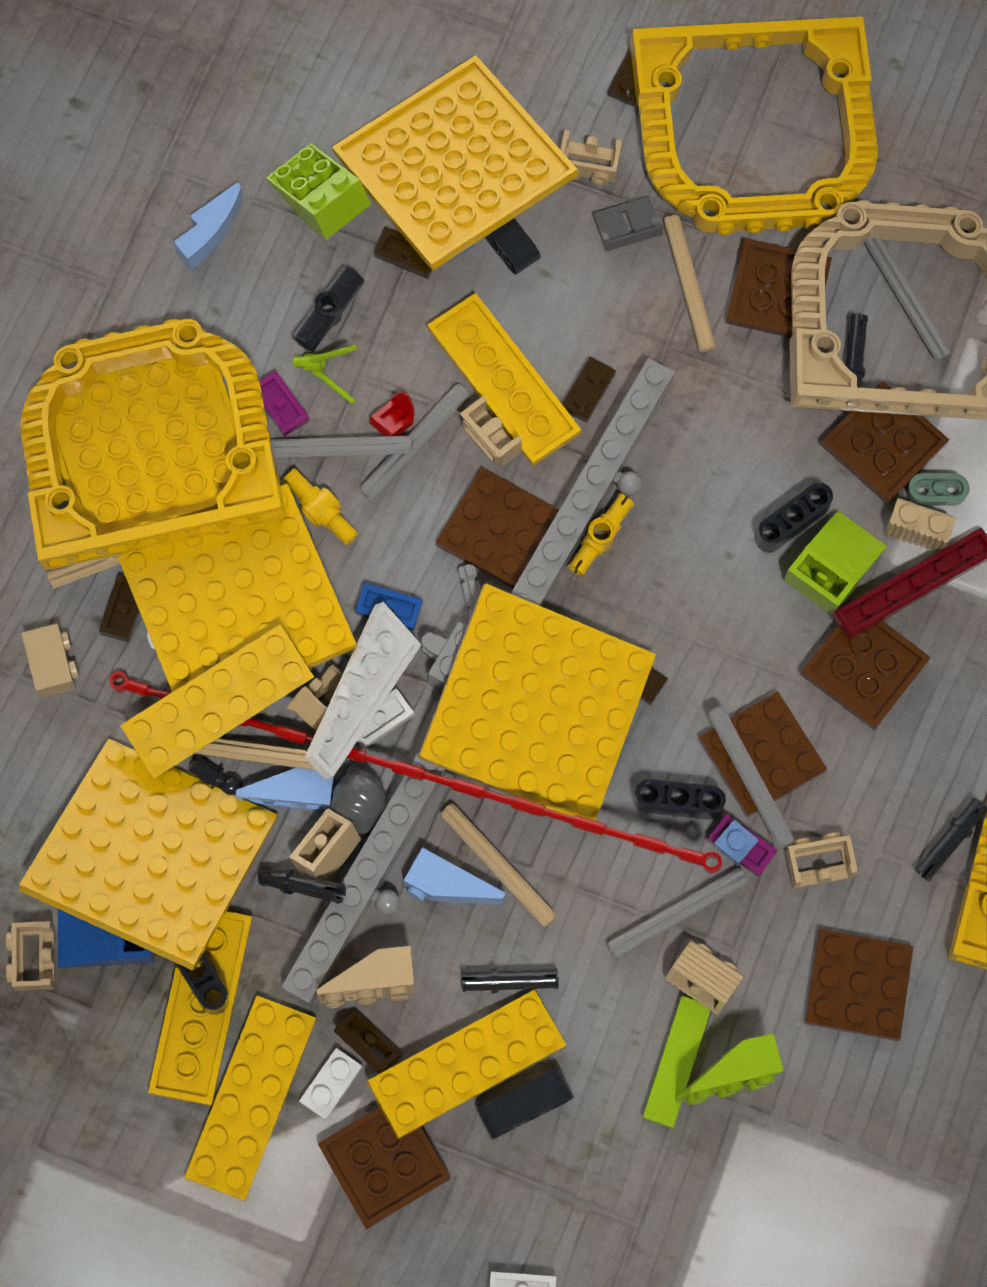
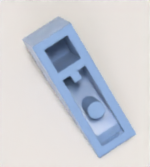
[236,768,335,811]
[404,848,506,904]

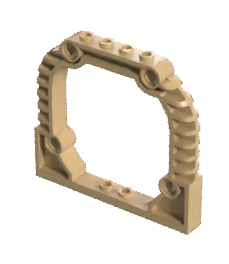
[790,200,987,420]

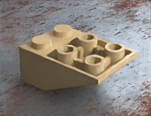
[317,946,415,1008]

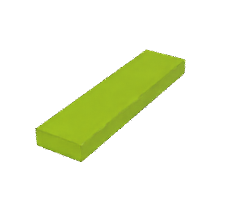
[642,996,710,1129]

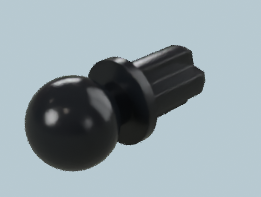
[189,758,244,796]

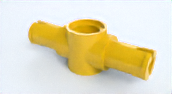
[283,468,359,546]
[567,493,635,577]

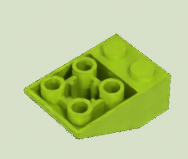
[266,143,371,240]
[784,511,887,615]
[676,1033,784,1105]

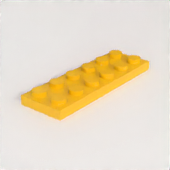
[427,293,582,467]
[120,624,314,779]
[148,911,253,1106]
[367,989,566,1139]
[184,995,317,1202]

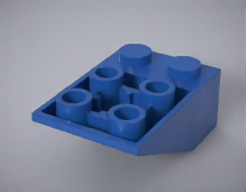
[57,909,155,968]

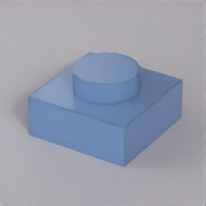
[713,820,759,866]

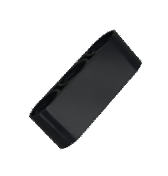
[484,218,541,275]
[755,482,833,553]
[633,779,726,820]
[174,953,229,1015]
[477,1068,574,1140]

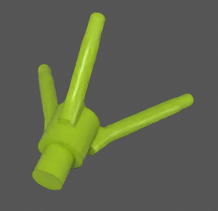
[293,345,357,404]

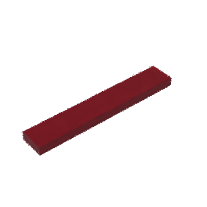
[832,527,987,640]

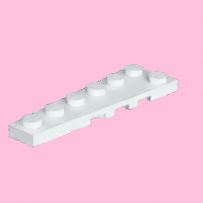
[305,602,421,779]

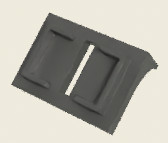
[593,196,663,251]

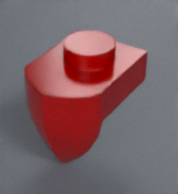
[369,392,415,436]

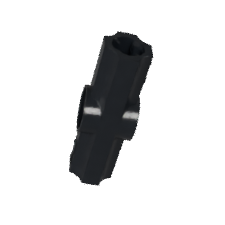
[292,266,365,352]

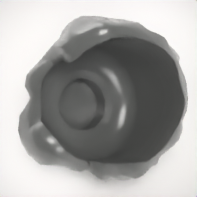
[330,770,387,833]

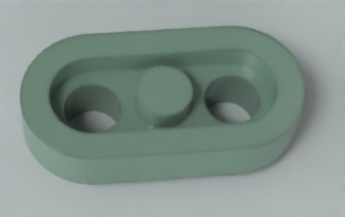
[907,473,970,506]

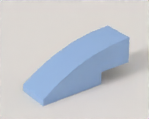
[173,182,243,271]

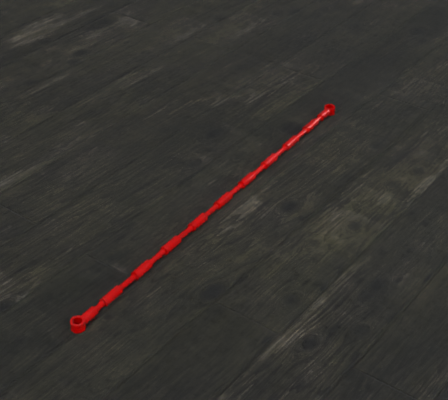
[109,671,722,874]

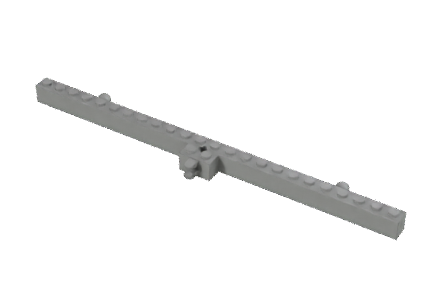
[281,358,675,1009]

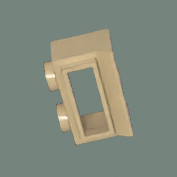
[560,130,622,185]
[460,396,522,468]
[287,664,343,730]
[785,833,858,889]
[6,921,55,991]

